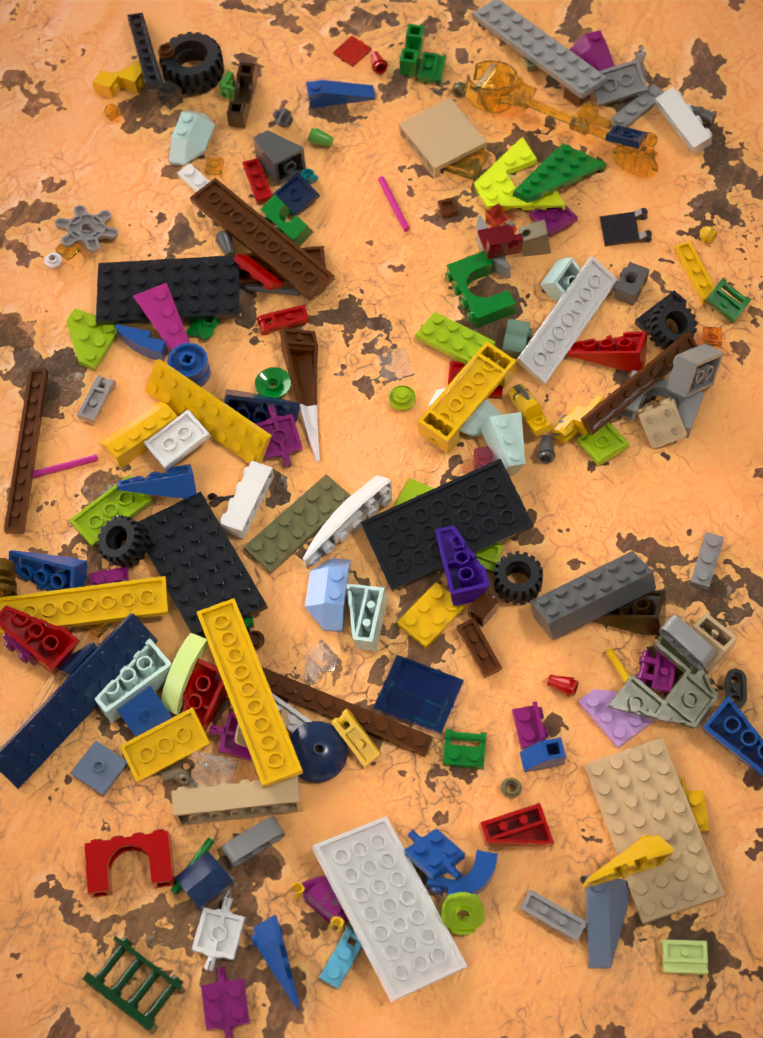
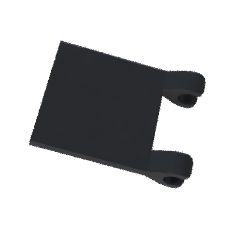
[600,208,652,246]

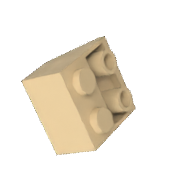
[692,612,738,674]

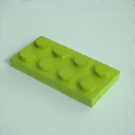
[415,312,496,365]
[69,475,153,548]

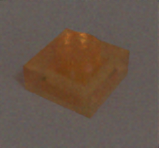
[702,327,722,347]

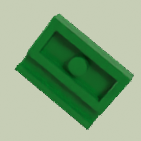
[417,52,446,84]

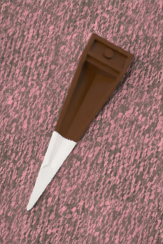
[279,328,320,463]

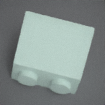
[540,257,581,301]

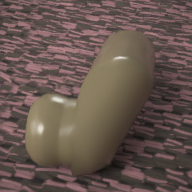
[161,767,191,785]

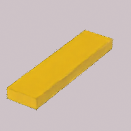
[674,241,715,304]

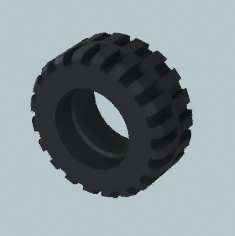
[159,32,224,96]

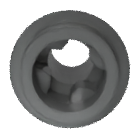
[215,231,235,255]
[537,435,556,464]

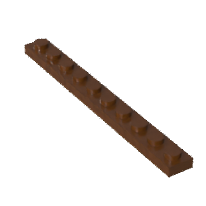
[4,368,49,534]
[261,666,433,757]

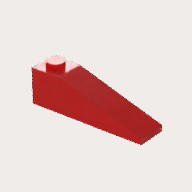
[568,331,647,371]
[0,605,80,676]
[182,658,228,732]

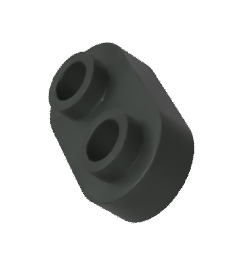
[725,669,747,709]

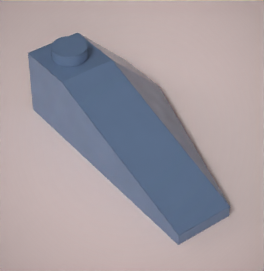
[584,875,629,969]

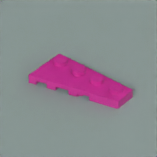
[133,283,190,351]

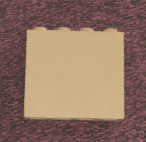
[399,98,488,179]

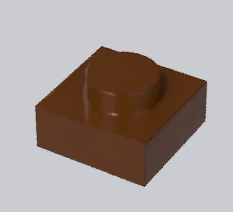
[437,197,459,218]

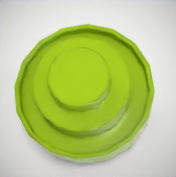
[389,385,416,412]

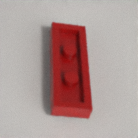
[242,158,273,205]

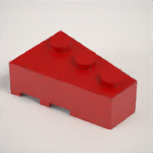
[478,803,555,847]

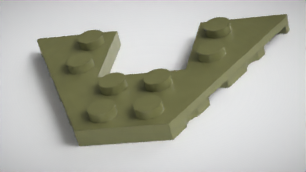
[607,615,718,729]

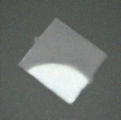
[377,348,415,383]

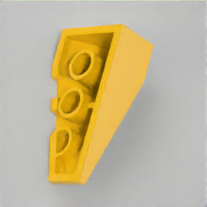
[583,834,674,889]

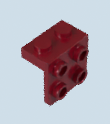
[477,224,524,259]

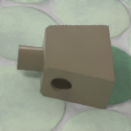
[518,220,551,257]

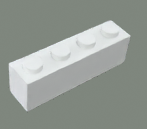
[656,87,712,156]
[220,461,274,539]

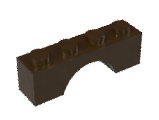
[227,62,258,128]

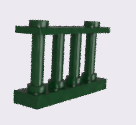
[82,935,186,1034]

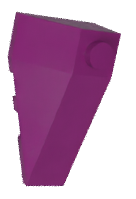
[569,30,615,71]

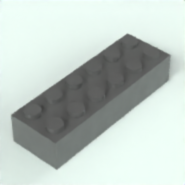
[530,551,656,640]

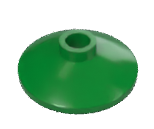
[255,367,291,398]

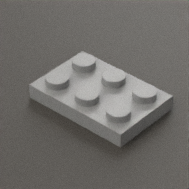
[594,59,648,107]

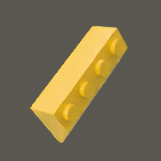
[99,402,178,469]

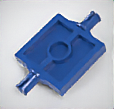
[405,828,465,880]

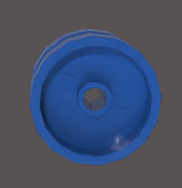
[167,343,211,387]

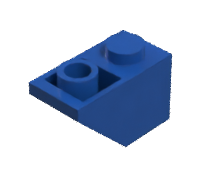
[519,737,566,772]

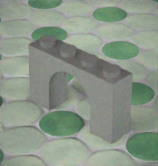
[618,370,704,438]

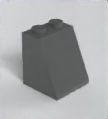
[253,130,306,186]

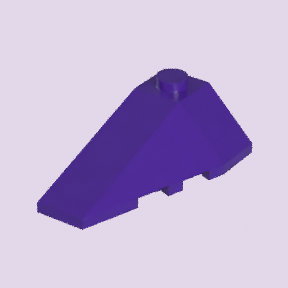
[435,525,490,607]

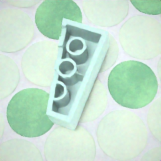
[95,638,172,723]

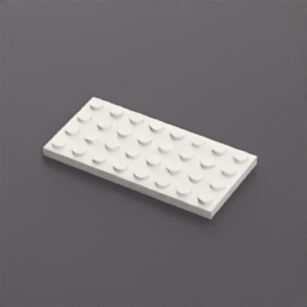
[312,816,467,1003]

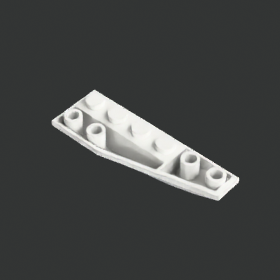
[303,475,392,569]

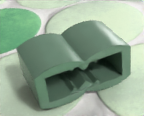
[502,319,533,358]

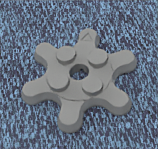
[55,205,119,253]

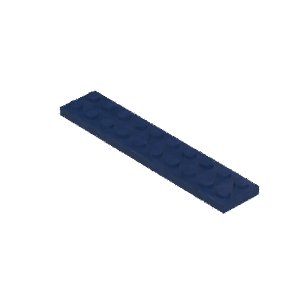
[0,613,158,789]

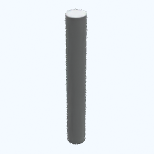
[246,284,299,296]

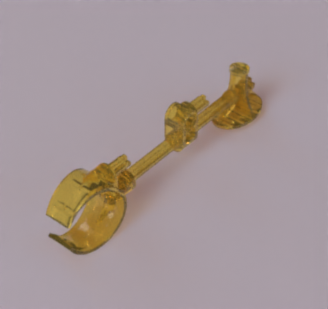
[464,60,659,178]

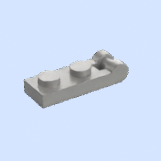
[77,375,116,424]

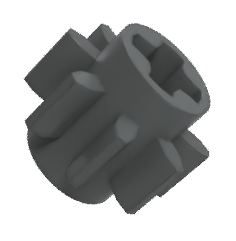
[272,107,294,128]

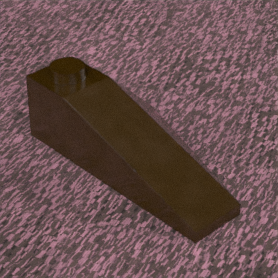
[591,590,666,635]

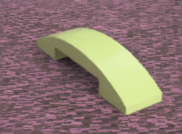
[161,633,208,715]

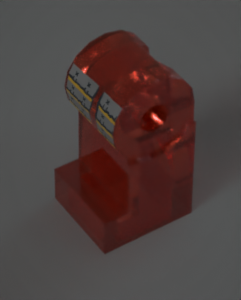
[486,203,517,233]

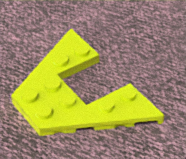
[474,137,566,211]

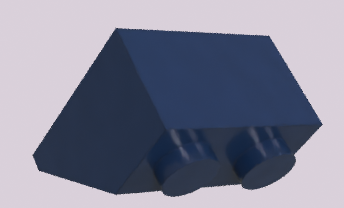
[175,851,234,912]

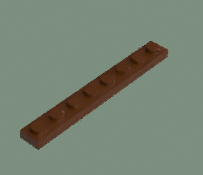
[581,332,698,435]

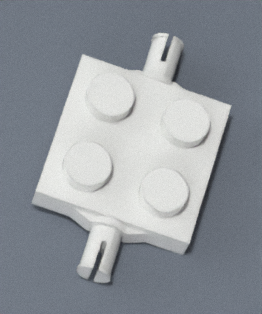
[192,897,246,972]

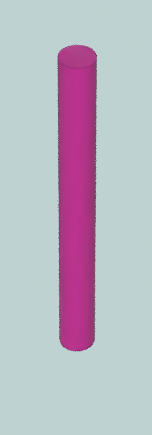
[378,176,410,232]
[33,454,98,479]

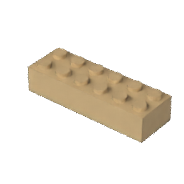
[171,776,303,826]

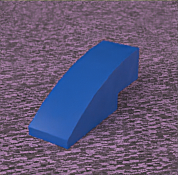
[116,324,168,361]

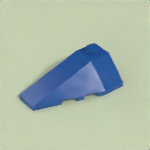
[306,79,375,109]
[117,464,197,499]
[251,915,301,1011]

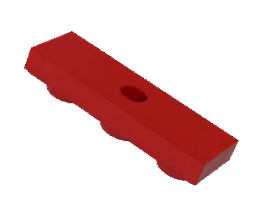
[234,254,284,291]

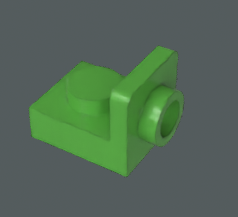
[219,70,236,100]

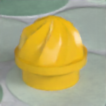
[700,226,718,244]

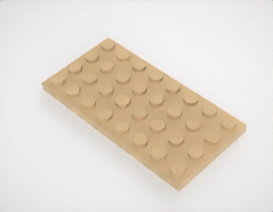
[584,737,725,925]

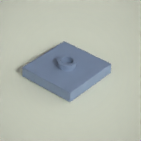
[71,741,128,797]

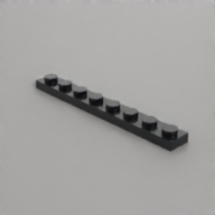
[127,12,163,90]

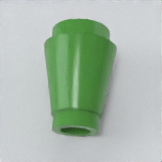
[308,128,334,147]

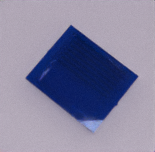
[374,655,464,734]

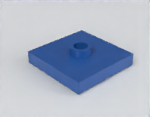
[117,686,173,737]

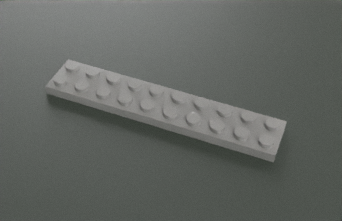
[472,0,607,99]

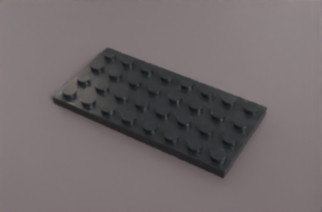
[96,255,240,326]
[360,458,534,592]
[139,491,268,639]

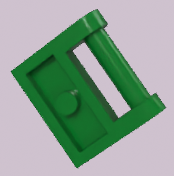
[705,277,752,323]
[443,729,487,770]

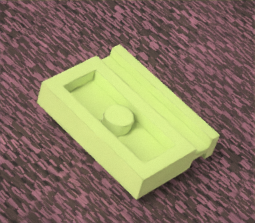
[662,939,708,975]

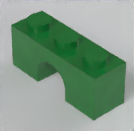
[399,24,425,76]
[260,194,313,247]

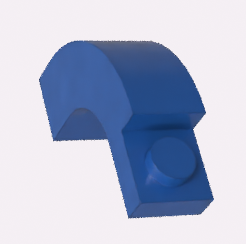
[427,850,498,896]

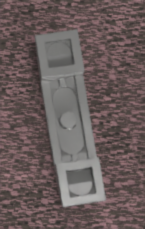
[476,215,511,279]

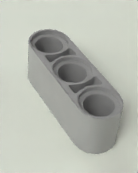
[659,615,716,670]
[222,816,285,867]

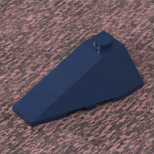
[224,389,300,425]

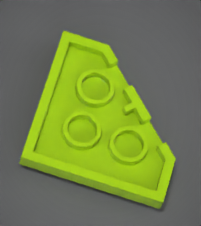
[66,308,118,371]

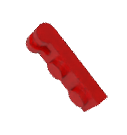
[257,304,309,336]

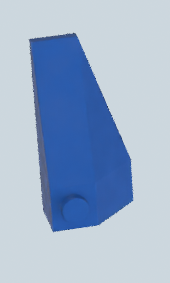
[8,550,87,591]

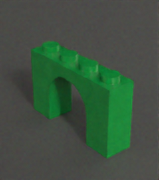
[445,251,516,329]

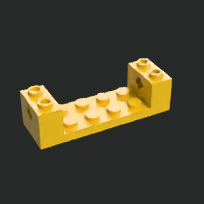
[417,341,516,454]

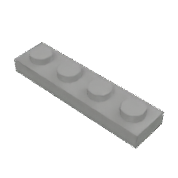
[607,84,664,128]

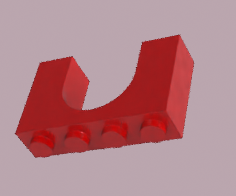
[84,829,175,898]

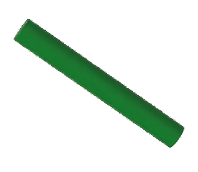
[171,837,214,895]

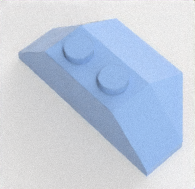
[305,558,351,632]

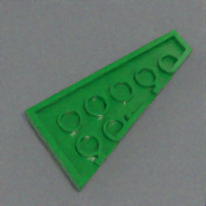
[513,143,607,203]

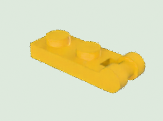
[331,708,382,767]

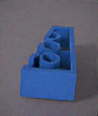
[702,695,763,778]

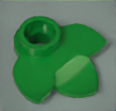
[186,319,219,340]

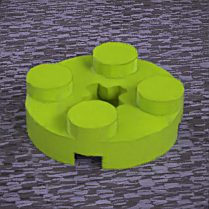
[441,892,485,935]

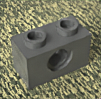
[613,262,650,306]

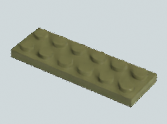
[244,474,351,574]

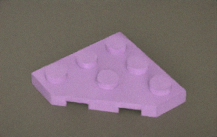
[578,689,656,749]

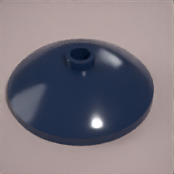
[290,721,348,783]

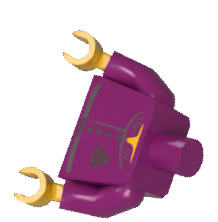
[289,875,349,933]

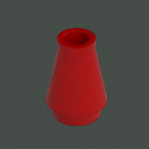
[370,51,388,74]
[547,674,579,697]

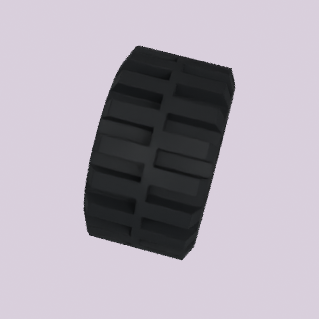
[646,301,698,350]
[97,515,151,568]
[493,551,543,605]

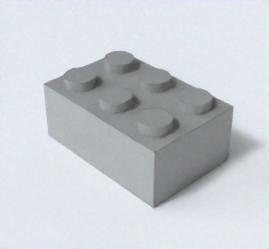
[667,344,724,398]

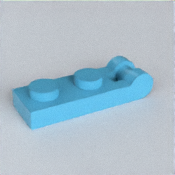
[319,924,363,990]

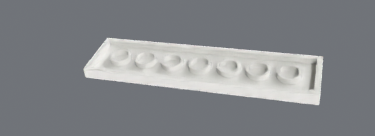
[516,256,618,385]

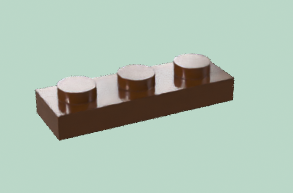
[457,618,502,678]

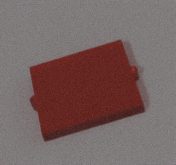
[333,36,372,67]

